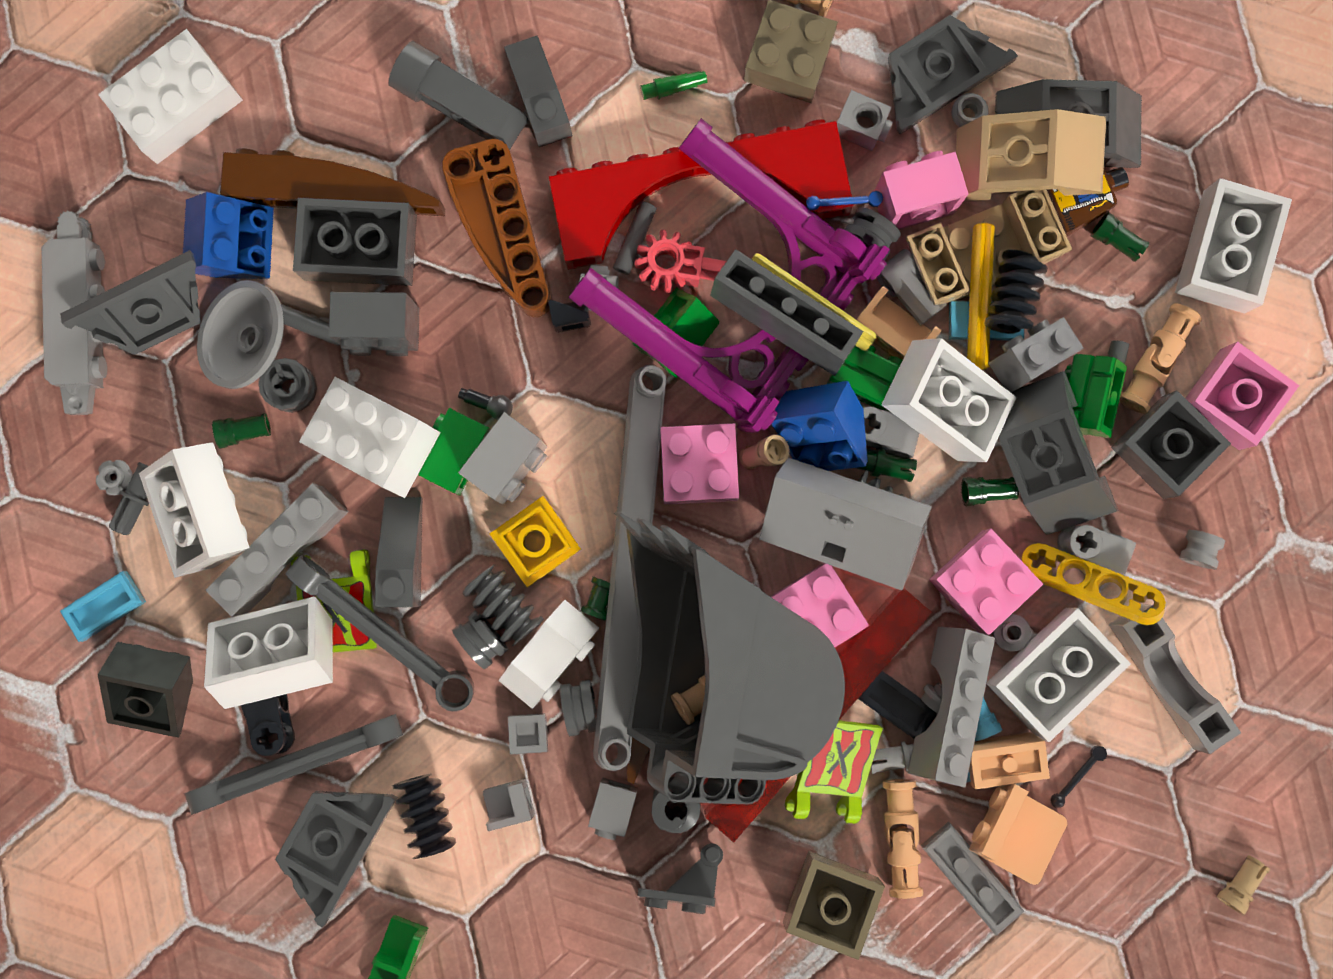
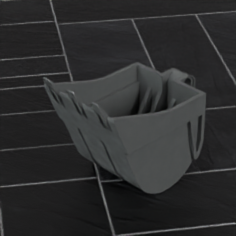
[614,512,845,805]

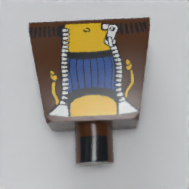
[1046,167,1129,236]

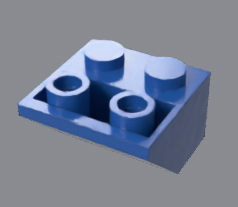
[183,192,274,279]
[772,381,868,471]

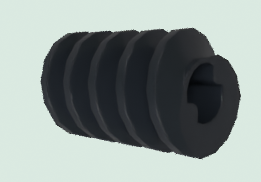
[984,249,1048,334]
[392,774,456,859]

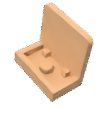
[969,784,1067,885]

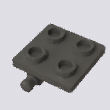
[637,843,723,914]

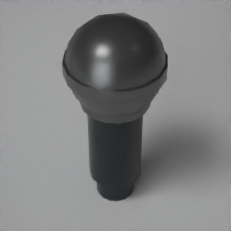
[458,388,513,420]

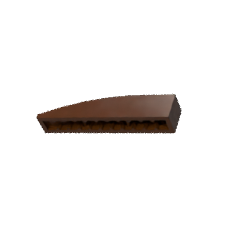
[220,148,445,216]

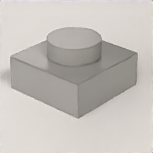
[508,713,548,754]

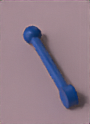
[806,191,883,211]

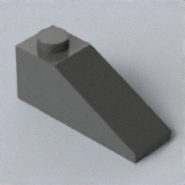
[504,35,573,148]
[375,497,423,607]

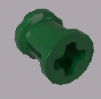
[580,577,610,621]

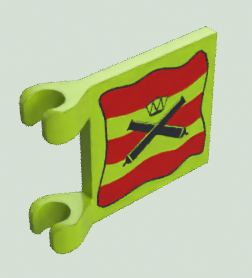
[291,549,377,653]
[784,720,883,824]

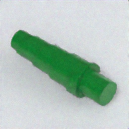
[640,71,708,100]

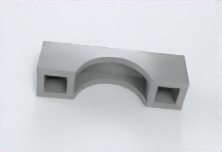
[206,483,349,617]
[1109,604,1241,754]
[908,627,995,787]

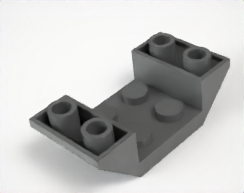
[995,79,1142,168]
[999,371,1119,535]

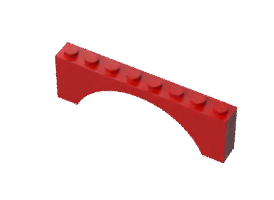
[549,119,854,270]

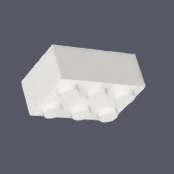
[98,29,243,164]
[1175,178,1292,314]
[881,338,1017,462]
[299,377,441,498]
[139,442,250,578]
[204,597,333,709]
[986,608,1131,742]

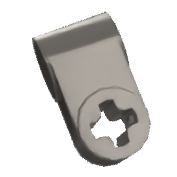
[863,407,920,458]
[1057,525,1136,576]

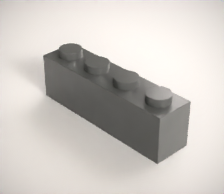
[710,249,864,376]

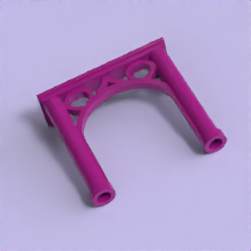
[568,118,890,432]

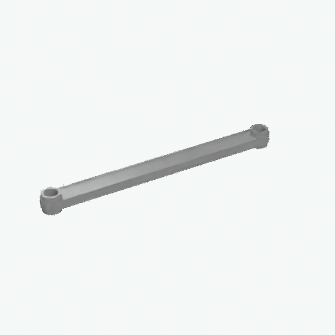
[593,365,666,771]

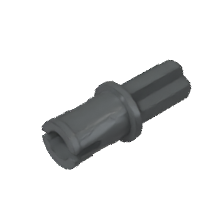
[109,462,149,535]

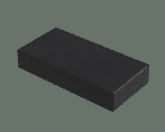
[856,668,938,740]

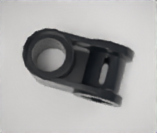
[241,694,295,756]

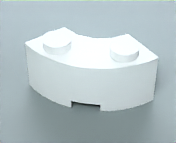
[499,600,599,709]

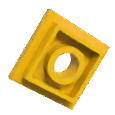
[489,496,582,588]

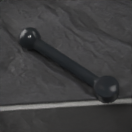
[1050,746,1107,808]

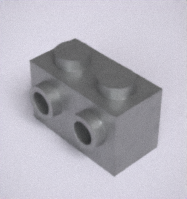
[988,317,1084,393]

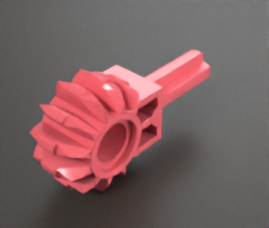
[635,229,727,293]

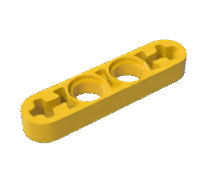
[1022,543,1166,625]

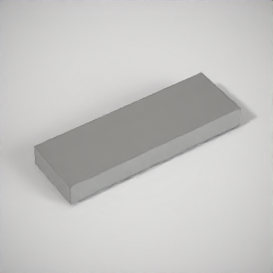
[921,822,1024,936]

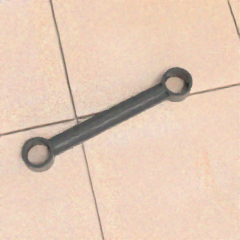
[184,714,403,815]

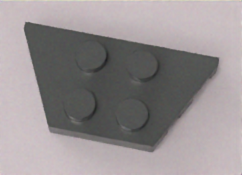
[888,15,1018,134]
[60,250,200,355]
[275,791,398,928]

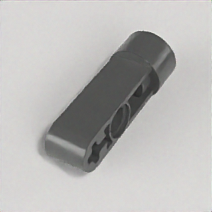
[388,41,528,150]

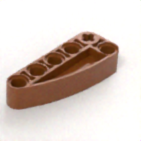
[442,139,551,318]

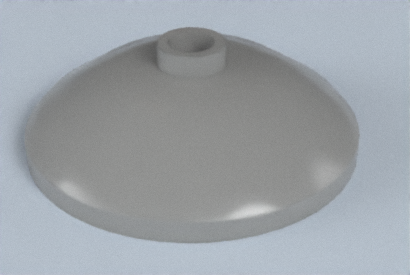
[197,280,284,389]

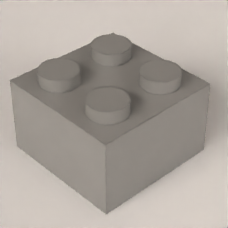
[458,412,547,505]

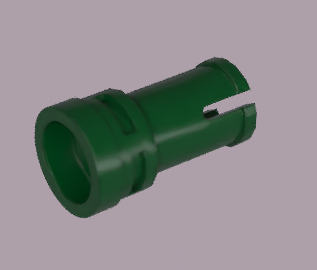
[1090,212,1149,262]
[212,413,271,449]
[961,477,1019,507]

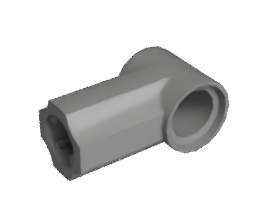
[876,249,947,326]

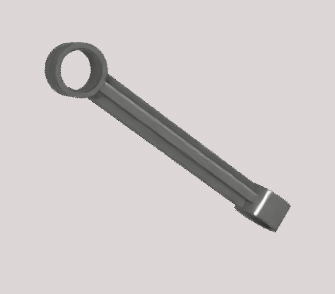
[286,555,474,711]

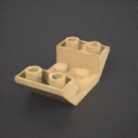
[956,109,1106,201]
[906,189,1072,306]

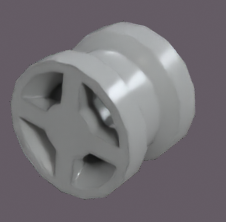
[1179,530,1225,570]

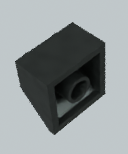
[98,642,193,738]

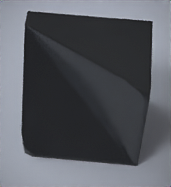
[548,300,591,333]

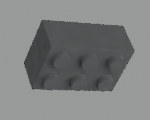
[293,198,417,286]

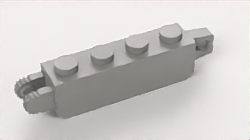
[41,210,107,415]

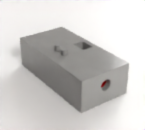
[759,458,932,590]

